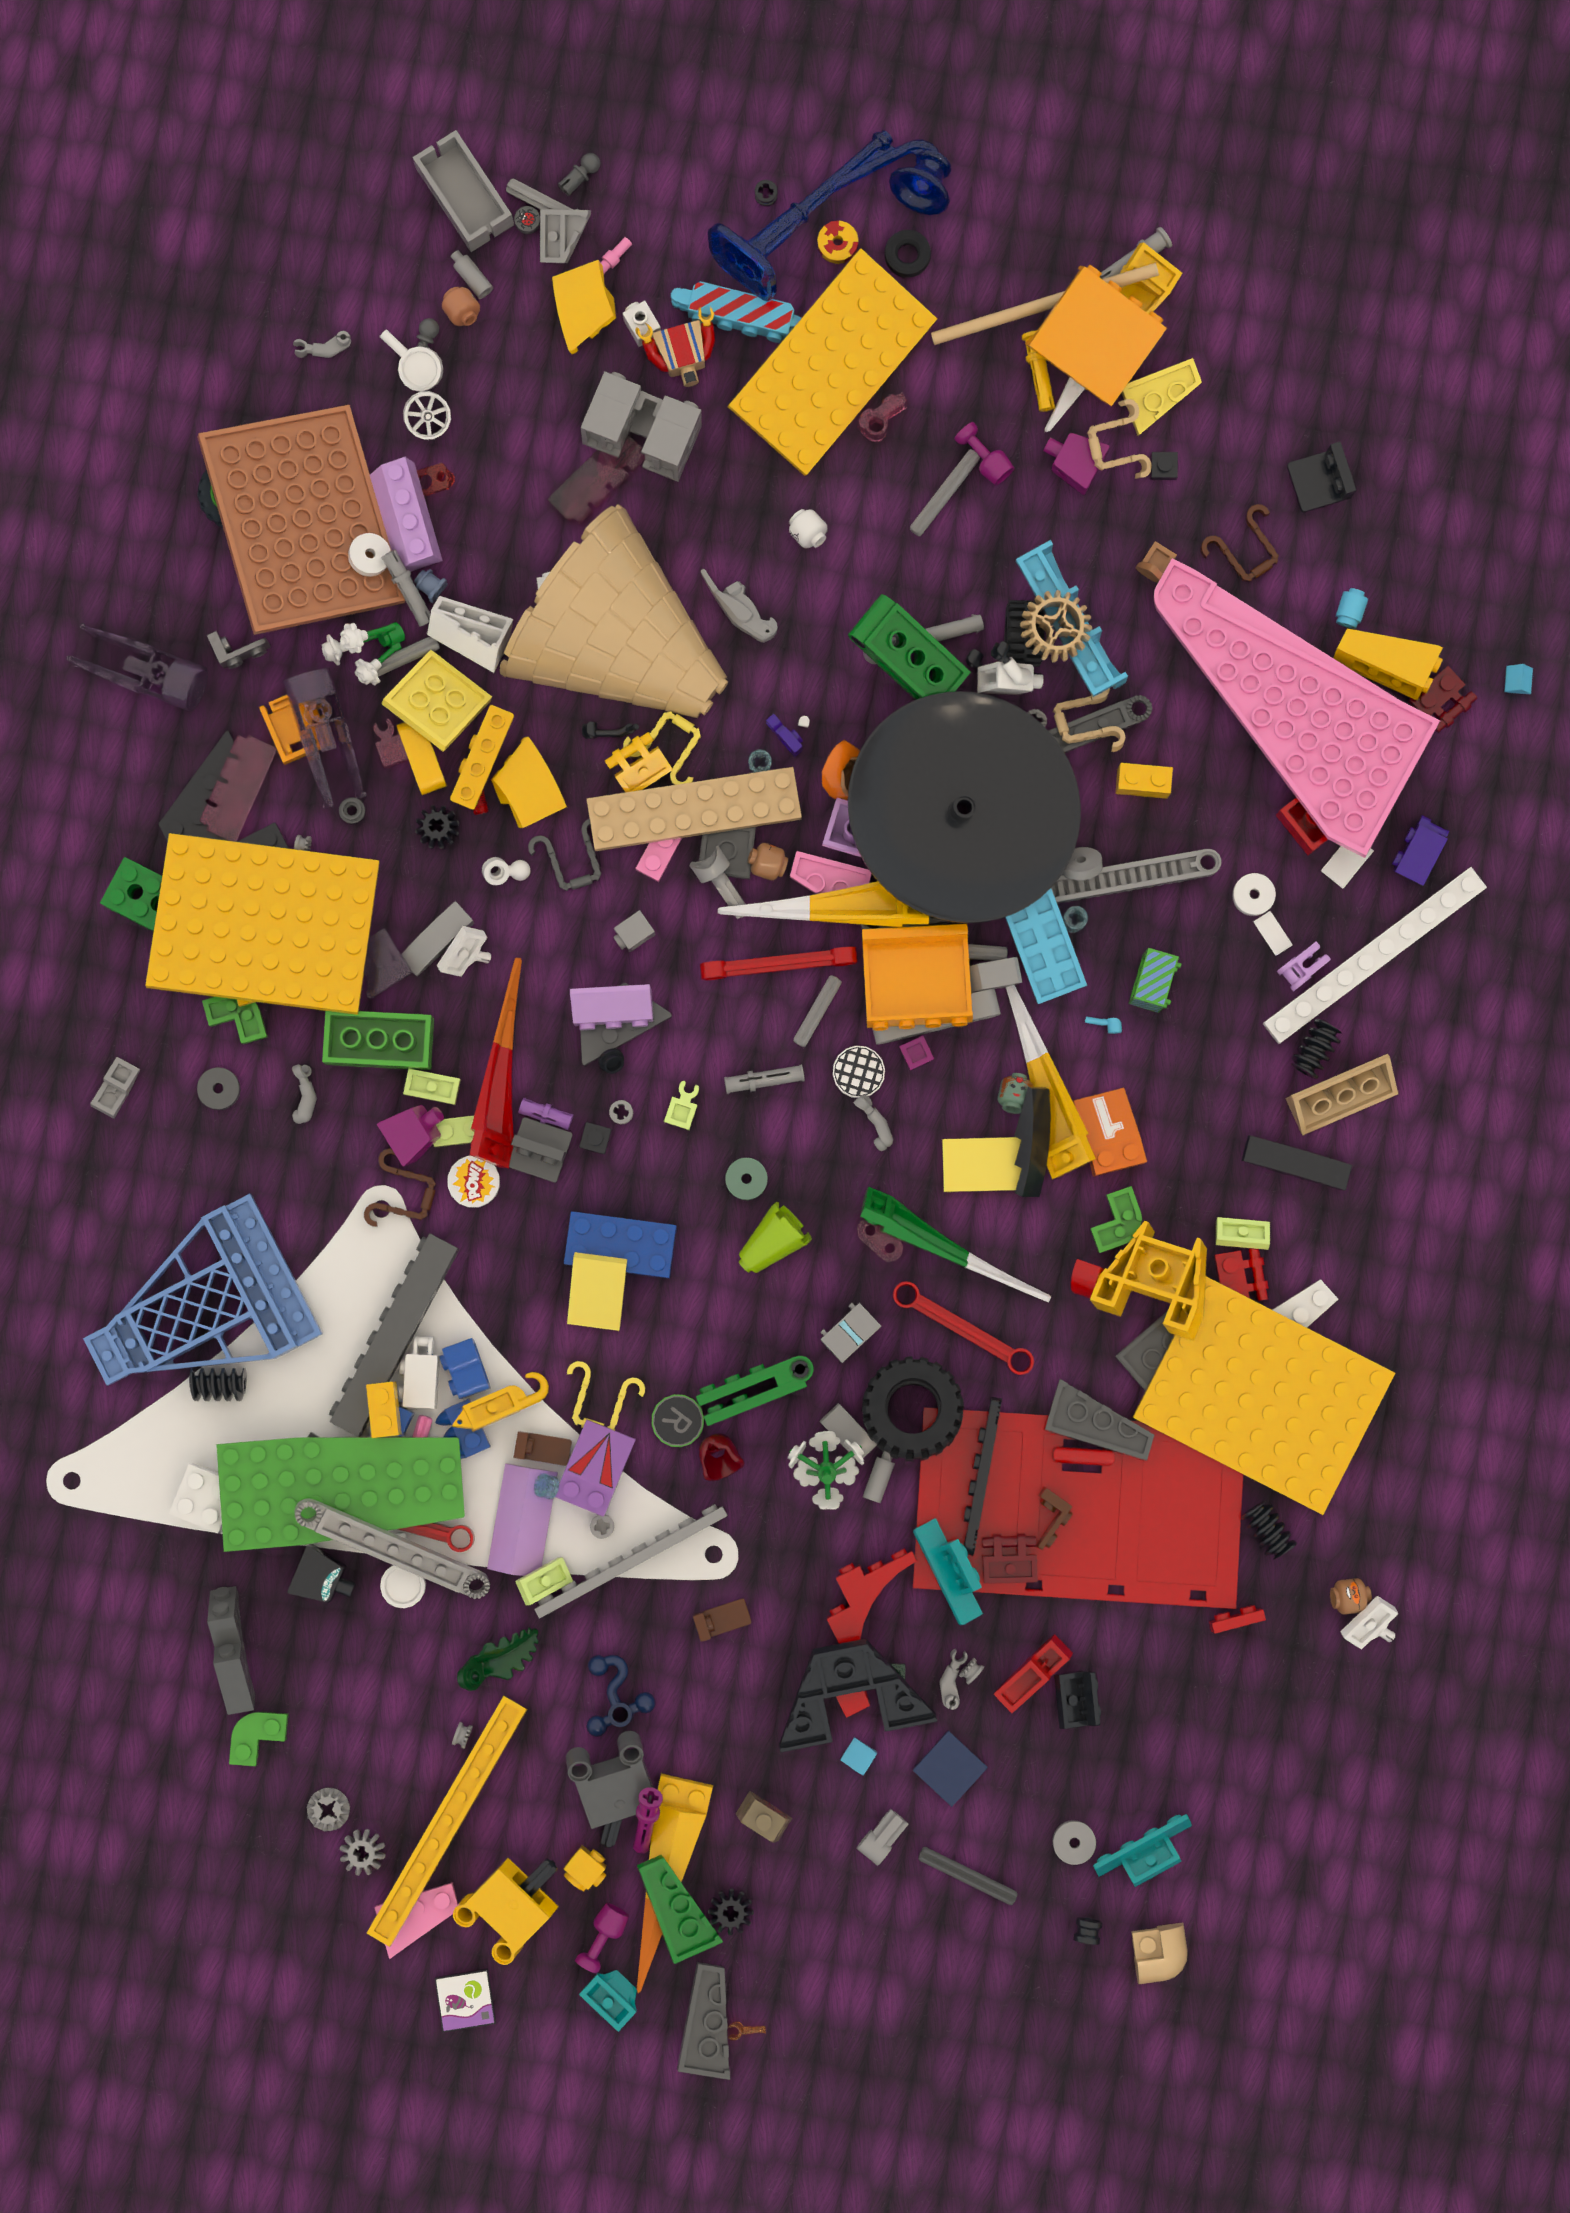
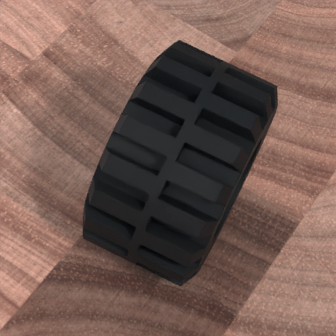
[1004,600,1045,667]

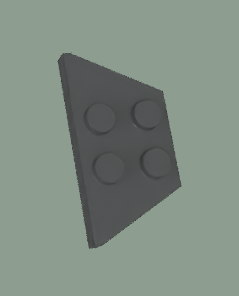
[580,983,672,1066]

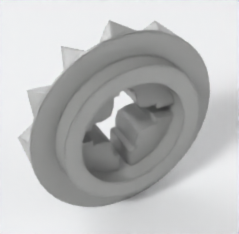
[307,1788,350,1831]

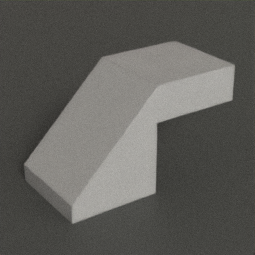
[969,957,1022,993]

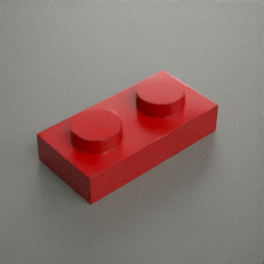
[1208,1605,1266,1634]

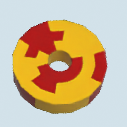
[817,221,858,264]

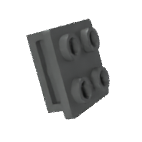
[509,1117,573,1183]

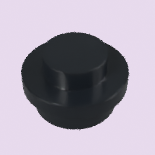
[598,1048,624,1074]

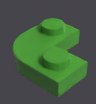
[202,997,268,1044]
[1090,1186,1142,1253]
[229,1712,288,1766]

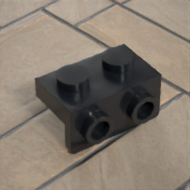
[1054,1671,1101,1729]

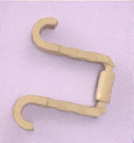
[1087,399,1152,479]
[1053,688,1125,752]

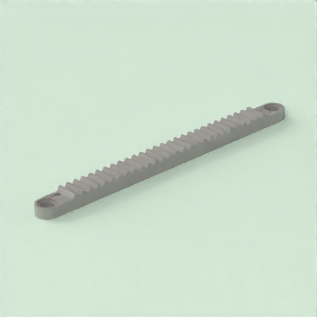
[861,849,1221,929]

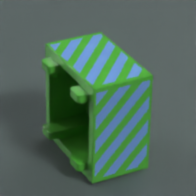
[1129,948,1182,1013]

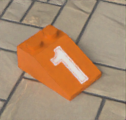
[1073,1088,1147,1177]

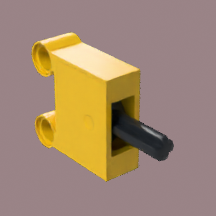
[453,1858,559,1965]

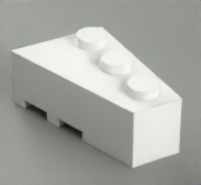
[427,596,513,673]

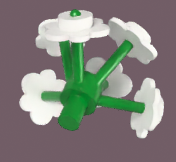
[788,1431,864,1509]

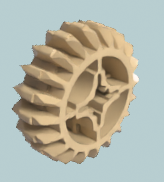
[1020,590,1092,662]

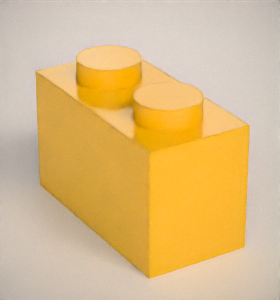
[1115,763,1173,799]
[366,1382,402,1438]

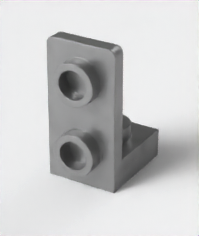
[207,631,271,669]

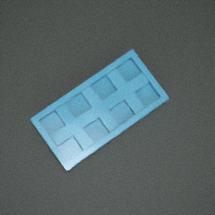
[1005,888,1087,1004]

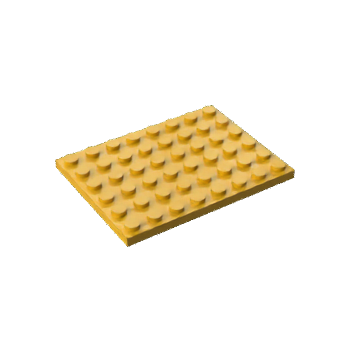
[145,833,380,1015]
[1133,1276,1395,1515]

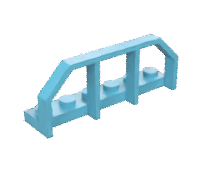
[1016,540,1128,697]

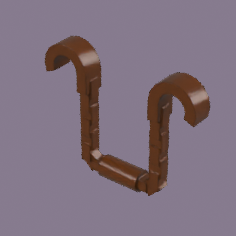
[1200,504,1279,582]
[364,1148,436,1227]

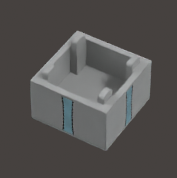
[820,1303,881,1363]

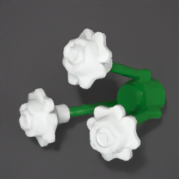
[322,622,405,685]

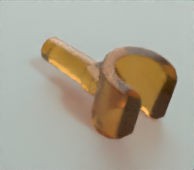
[728,2022,766,2040]

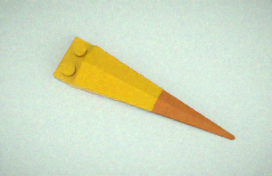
[637,1773,713,1993]

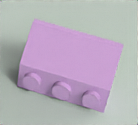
[570,984,654,1030]

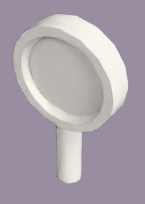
[380,329,443,391]
[380,1532,426,1608]

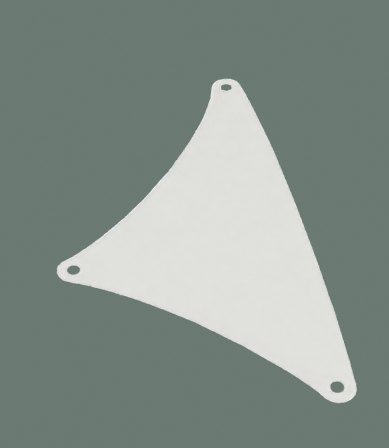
[46,1185,738,1580]

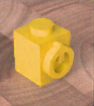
[564,1845,607,1892]

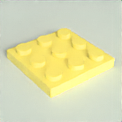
[382,650,492,752]

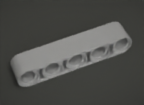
[872,989,1001,1045]

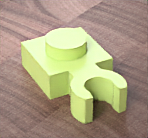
[664,1081,699,1130]

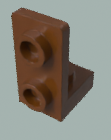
[513,1431,572,1466]
[1036,1487,1073,1550]
[693,1598,751,1642]

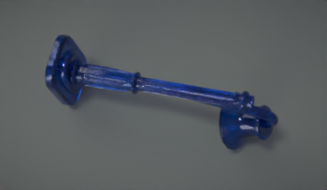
[708,130,952,301]

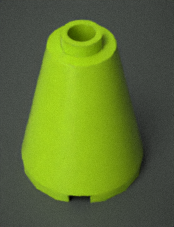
[739,1202,812,1273]

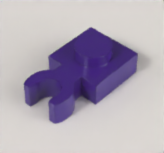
[766,714,803,757]

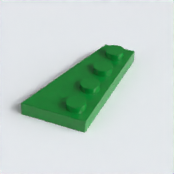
[637,1855,723,1964]

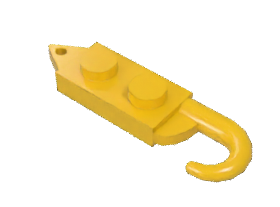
[452,1372,549,1432]

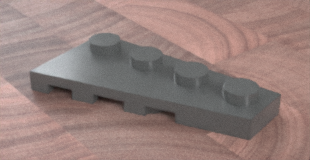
[1044,1379,1154,1461]

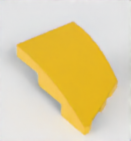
[552,260,616,354]
[491,737,567,828]

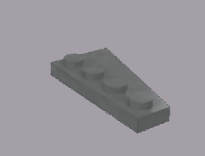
[677,1962,730,2080]

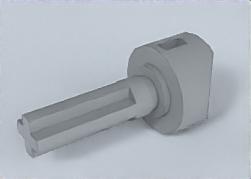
[689,846,746,919]

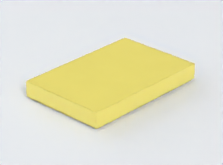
[942,1137,1022,1192]
[567,1252,627,1331]

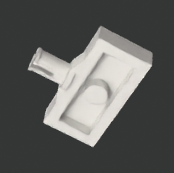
[437,926,491,977]
[1340,1596,1398,1649]

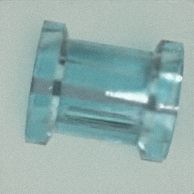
[1063,906,1088,933]

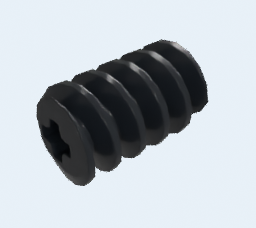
[1290,1019,1342,1079]
[189,1368,247,1401]
[1241,1499,1297,1559]

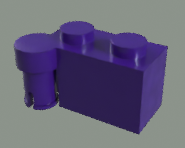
[1392,815,1449,886]

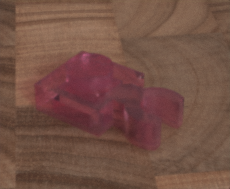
[373,719,409,769]

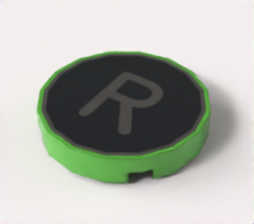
[652,1394,704,1447]

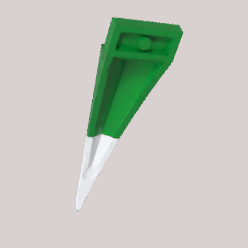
[860,1187,1051,1303]

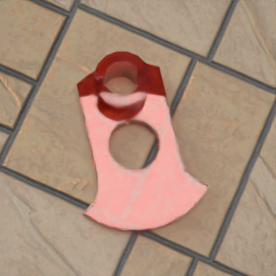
[417,463,455,497]

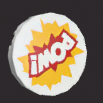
[448,1156,500,1208]

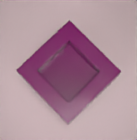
[899,1036,934,1071]

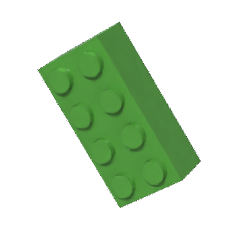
[322,1011,434,1070]

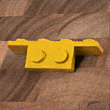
[450,705,514,810]

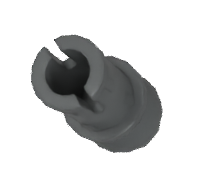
[558,153,601,196]

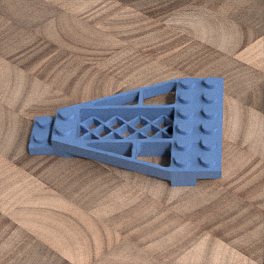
[83,1194,323,1386]

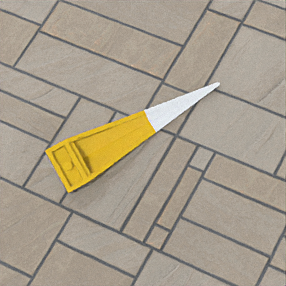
[1045,242,1182,432]
[718,881,929,927]
[1006,985,1096,1179]

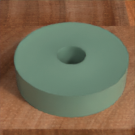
[725,1158,768,1200]

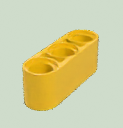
[397,722,447,795]

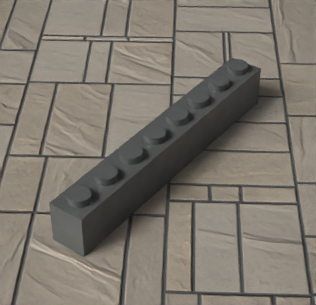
[329,1233,460,1437]

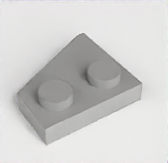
[540,209,591,263]

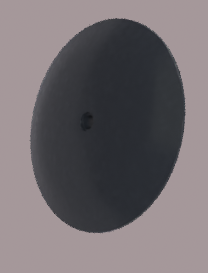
[848,691,1081,923]

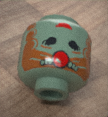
[998,1073,1034,1114]

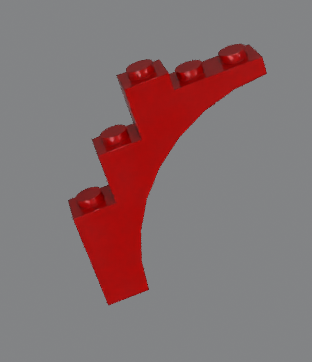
[827,1548,917,1718]

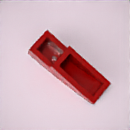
[994,1634,1073,1713]

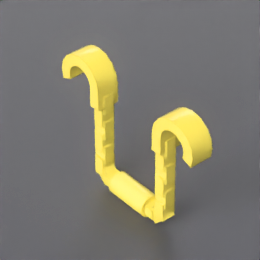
[623,711,701,785]
[567,1361,645,1430]

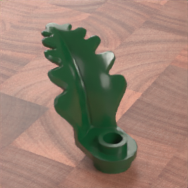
[457,1628,538,1691]

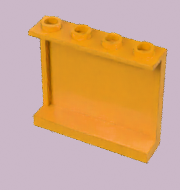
[1025,265,1167,406]
[862,924,973,1031]

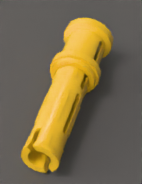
[1021,330,1055,412]

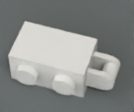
[398,1336,440,1409]

